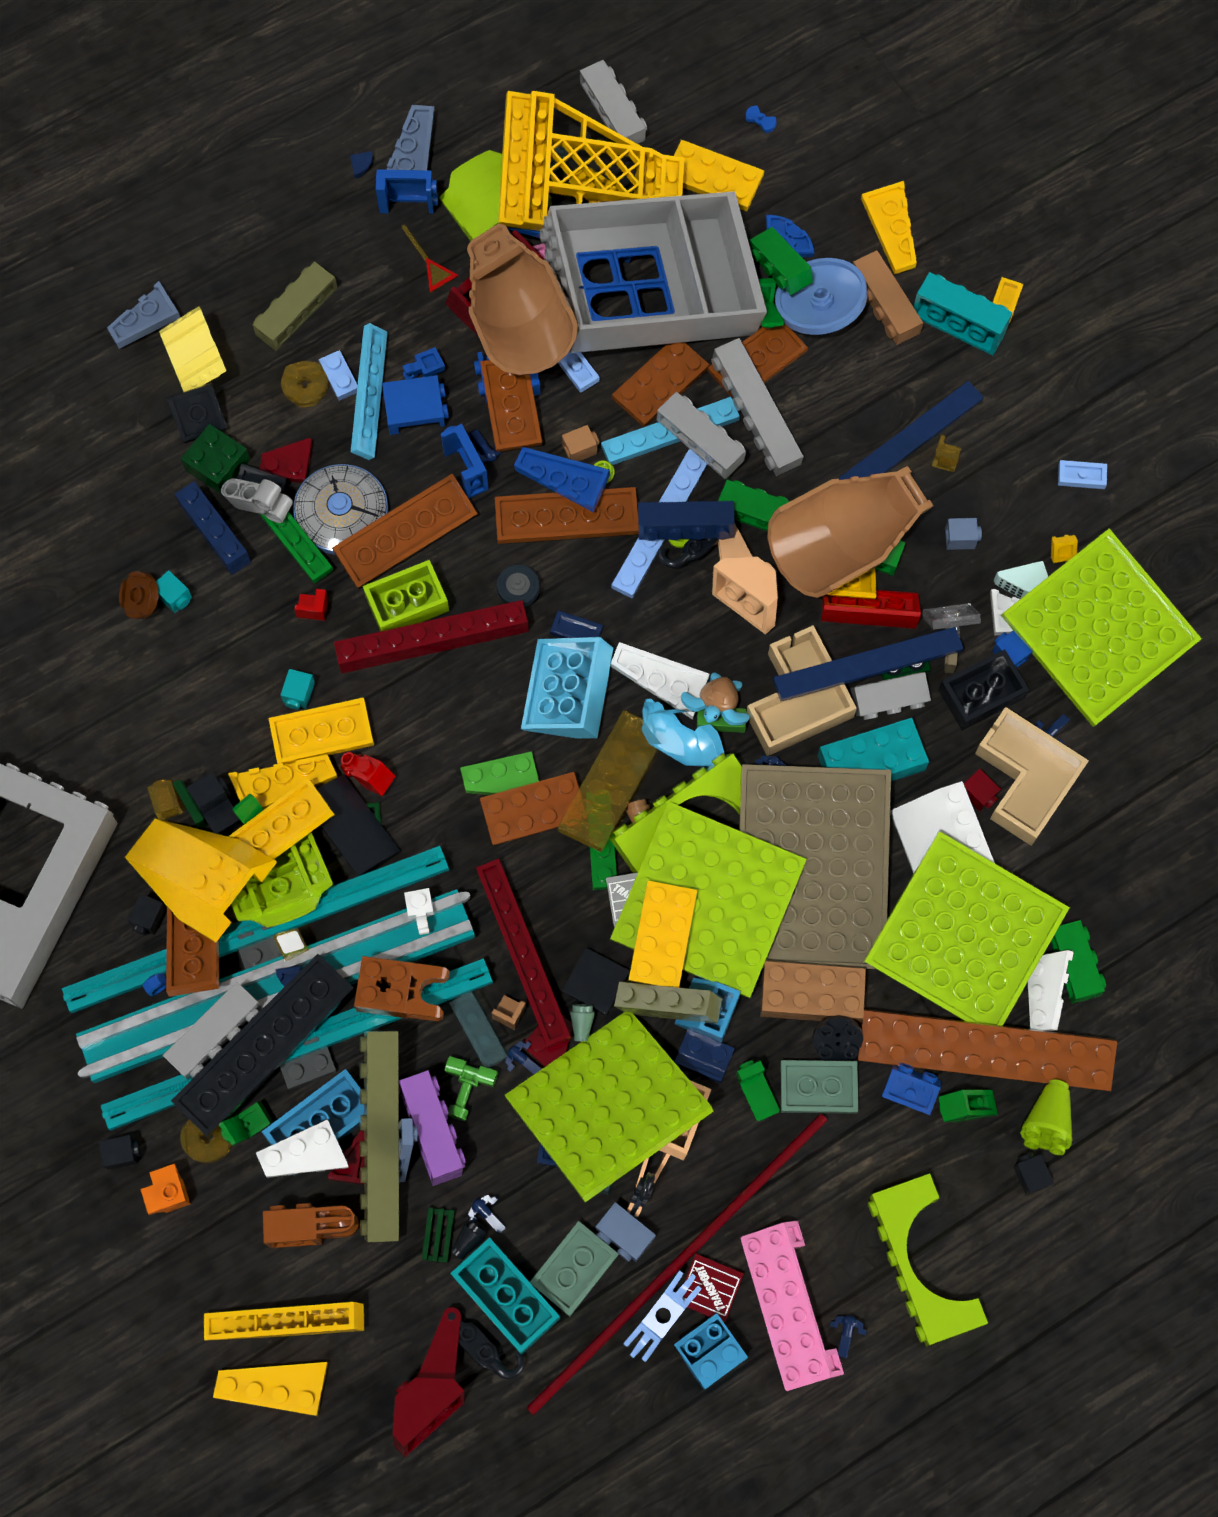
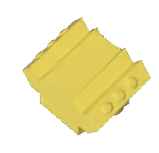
[159,306,226,392]

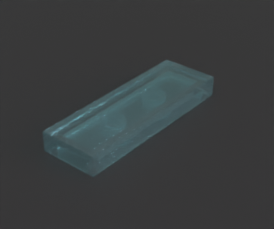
[449,992,507,1068]

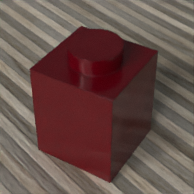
[964,769,1001,812]

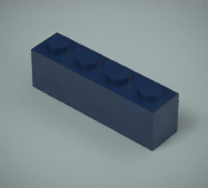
[175,481,251,576]
[638,501,735,541]

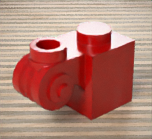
[340,752,396,796]

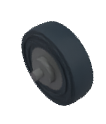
[497,565,540,607]

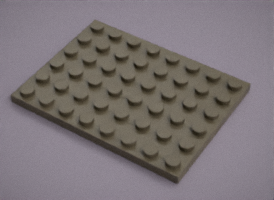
[739,764,891,969]

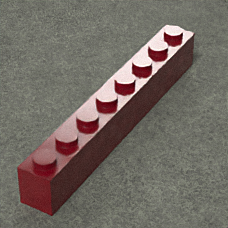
[334,600,529,674]

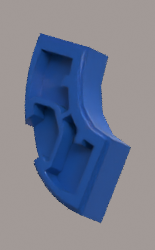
[766,215,814,258]

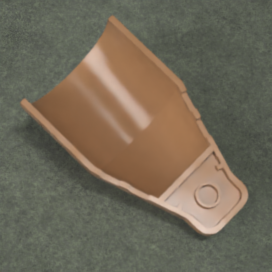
[467,224,578,375]

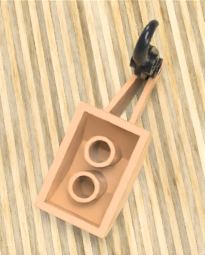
[659,522,778,634]
[627,1081,711,1217]

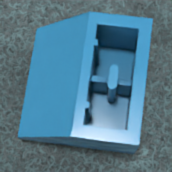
[675,978,741,1043]
[674,1313,748,1390]

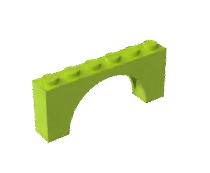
[610,753,742,873]
[868,1174,988,1347]

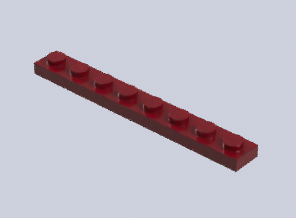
[476,859,571,1049]

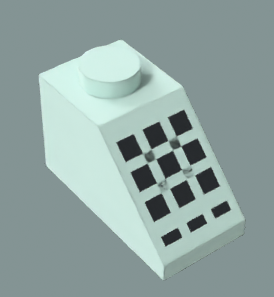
[994,561,1048,598]

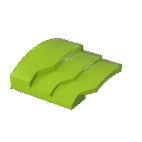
[439,150,552,241]
[231,832,333,928]

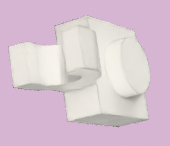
[404,888,434,935]

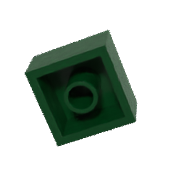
[181,424,250,495]

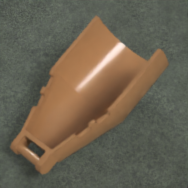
[768,466,934,598]

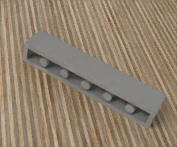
[711,338,804,476]

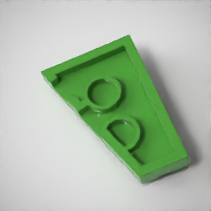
[460,751,539,795]

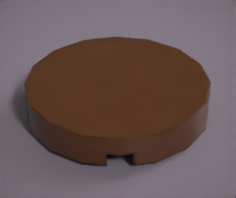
[119,571,158,619]

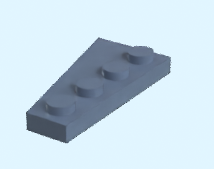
[387,105,435,170]

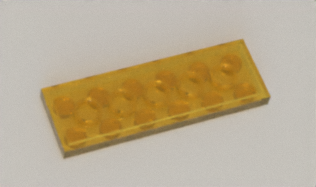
[558,710,658,852]

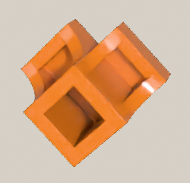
[141,1164,190,1215]

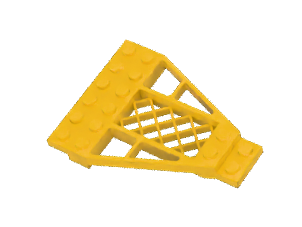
[498,91,684,231]

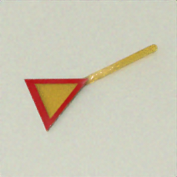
[401,225,459,293]

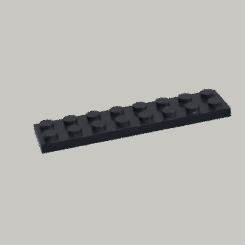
[171,954,355,1138]

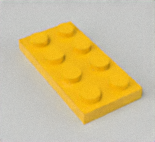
[674,140,764,212]
[269,698,374,764]
[228,778,334,859]
[628,881,697,988]

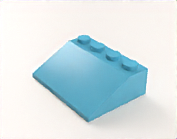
[521,637,613,738]

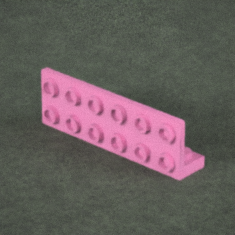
[741,1221,844,1391]

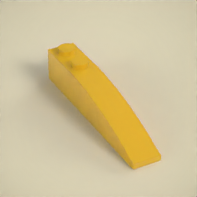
[204,1302,364,1340]

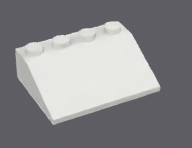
[890,781,994,874]

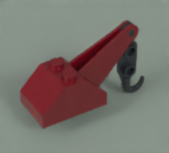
[393,1307,524,1458]

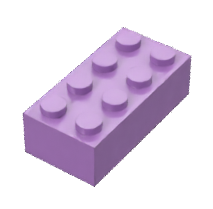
[399,1071,466,1186]

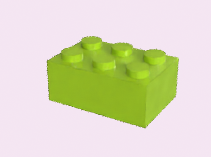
[363,560,449,631]

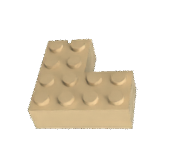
[746,626,857,756]
[975,707,1089,846]

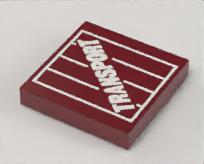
[682,1254,744,1324]

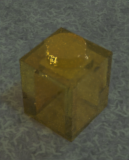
[147,779,183,820]

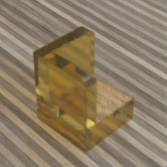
[932,435,961,472]

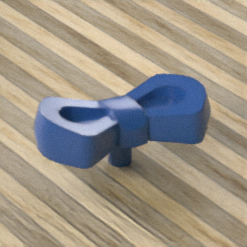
[745,105,777,133]

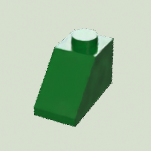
[938,1090,998,1122]

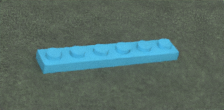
[351,323,387,460]
[601,397,740,465]

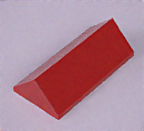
[821,590,921,629]

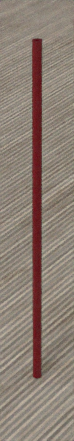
[526,1113,828,1416]

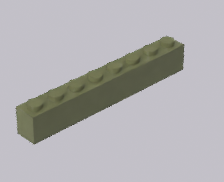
[360,1031,399,1242]

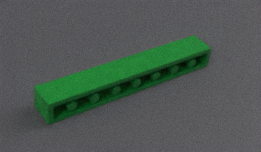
[718,480,906,576]

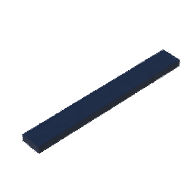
[838,381,984,480]
[773,627,964,702]

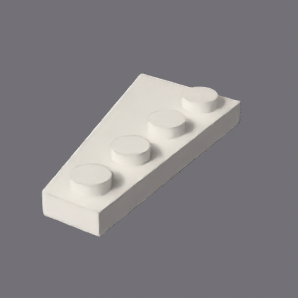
[611,642,710,720]

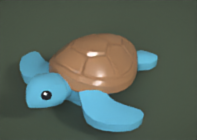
[681,673,750,725]

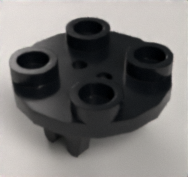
[812,1015,863,1061]

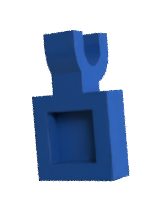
[402,347,445,380]

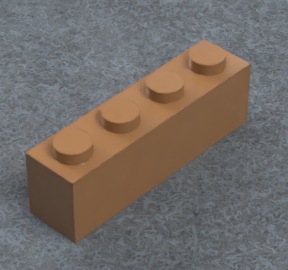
[853,250,923,345]

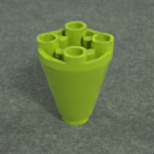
[1020,1080,1072,1155]

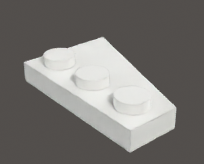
[1028,950,1073,1031]
[256,1120,349,1178]

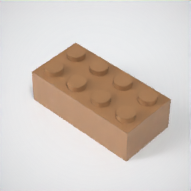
[760,961,866,1024]

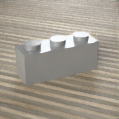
[850,672,931,720]

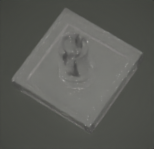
[922,603,981,638]

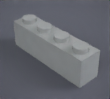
[580,60,647,144]
[657,392,746,479]
[163,982,261,1080]

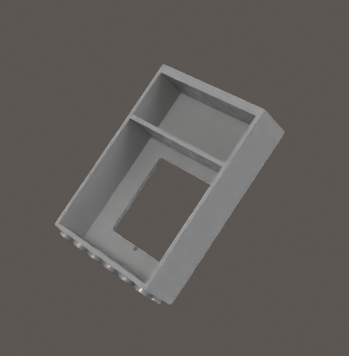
[0,763,118,1009]

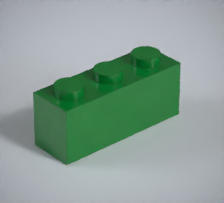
[750,227,813,296]
[1051,920,1106,1004]

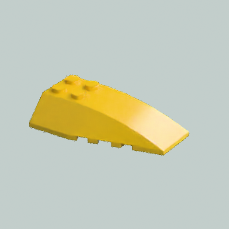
[125,819,277,943]

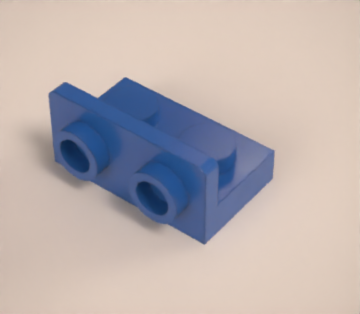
[882,1062,941,1115]

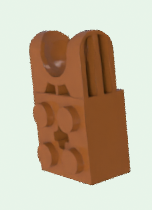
[354,956,450,1021]
[263,1204,359,1248]

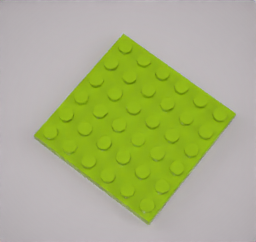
[1000,529,1201,727]
[610,801,807,998]
[863,831,1070,1026]
[505,1012,714,1202]

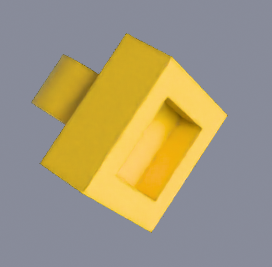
[1051,535,1078,563]

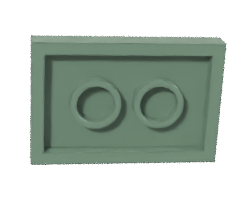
[780,1060,858,1114]
[530,1221,619,1317]

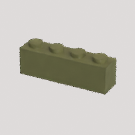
[253,261,337,351]
[614,982,722,1024]

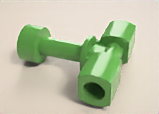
[445,1056,498,1121]

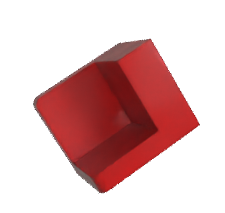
[294,589,329,621]

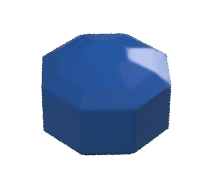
[143,973,166,996]

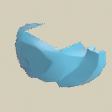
[642,699,724,769]

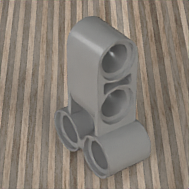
[221,479,293,523]

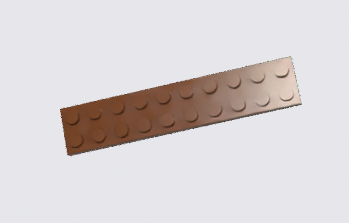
[857,1009,1117,1091]

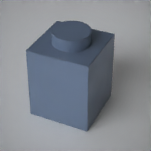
[945,518,982,550]

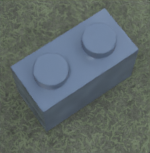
[596,1202,656,1262]

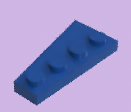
[514,447,610,512]

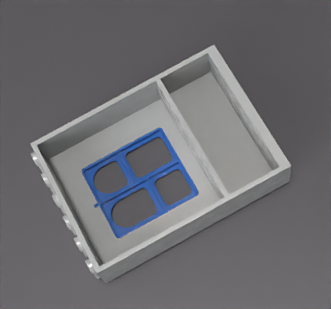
[540,191,767,353]

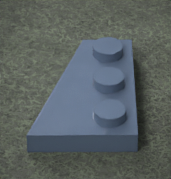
[107,281,180,349]
[399,1119,417,1182]

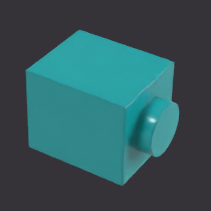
[156,570,192,613]
[280,669,315,710]

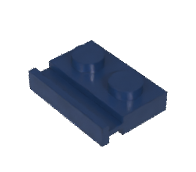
[674,1029,735,1083]

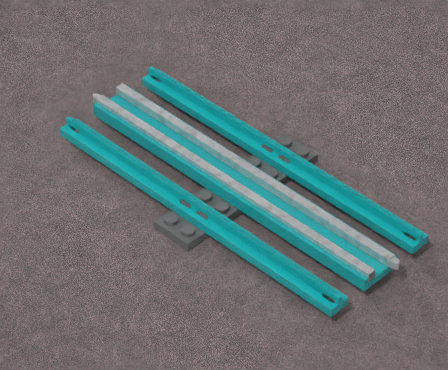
[62,846,493,1131]

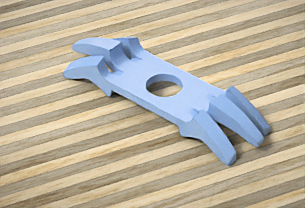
[623,1271,702,1362]

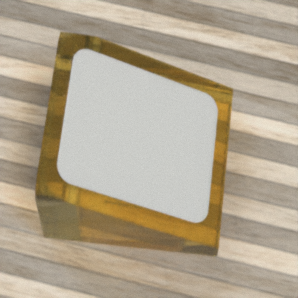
[273,928,308,962]

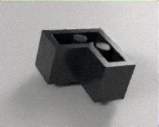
[186,772,244,836]

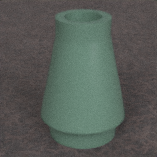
[570,1004,595,1041]

